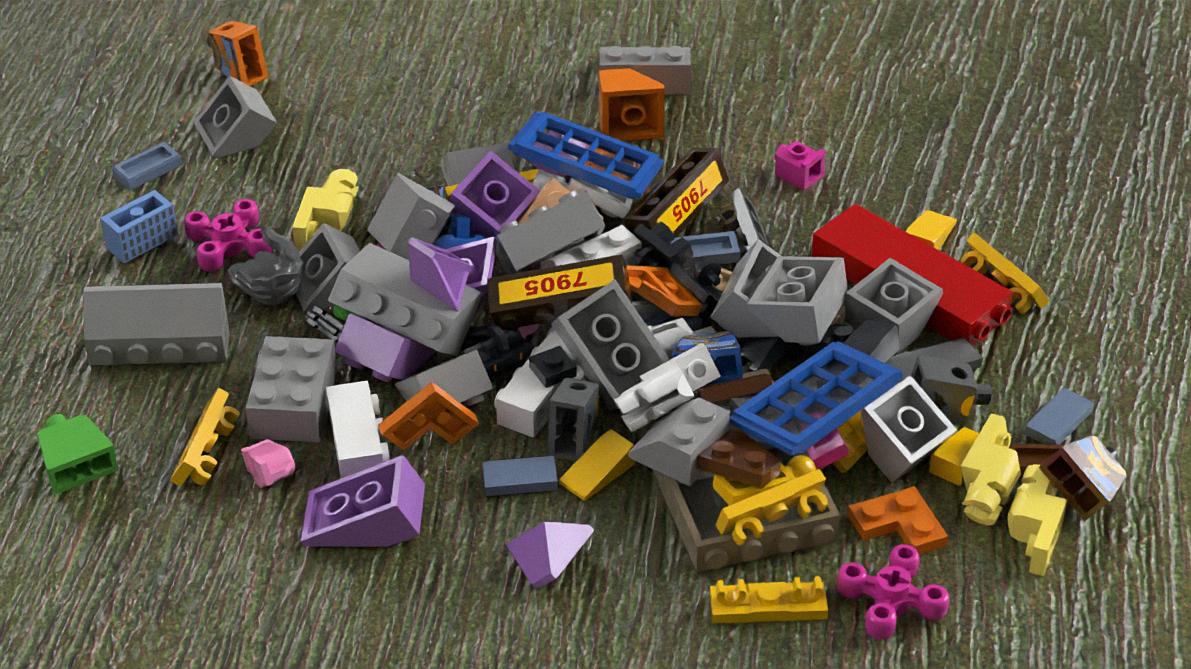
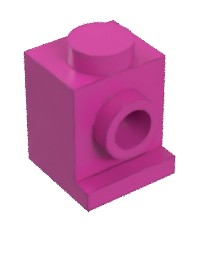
[775,141,826,191]

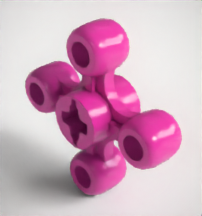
[184,199,273,272]
[837,544,949,640]

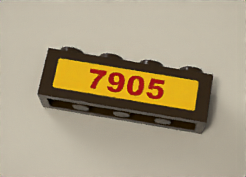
[623,147,729,245]
[487,254,632,330]

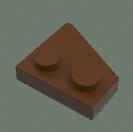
[697,428,781,489]

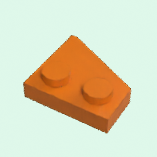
[627,266,703,318]

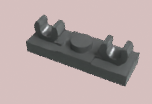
[721,188,770,260]

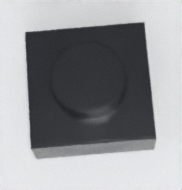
[529,346,577,388]

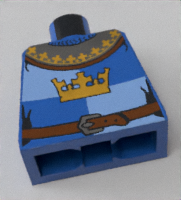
[672,331,743,385]

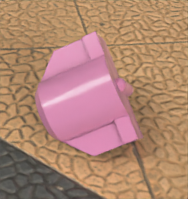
[241,439,295,488]

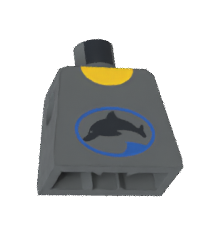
[911,355,991,425]
[548,378,599,462]

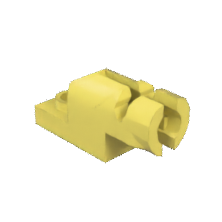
[292,169,359,252]
[961,413,1021,526]
[1008,464,1067,576]

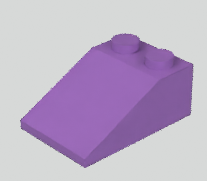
[301,455,425,547]

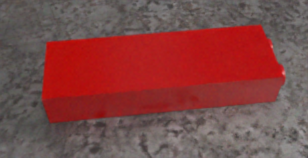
[811,203,1013,346]

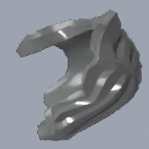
[227,228,303,306]

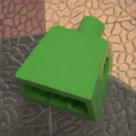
[37,414,119,495]

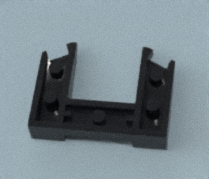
[740,319,900,389]

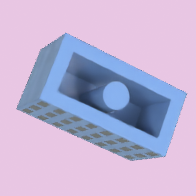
[100,190,178,263]

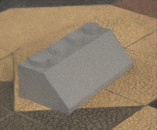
[328,243,483,356]
[83,283,230,365]

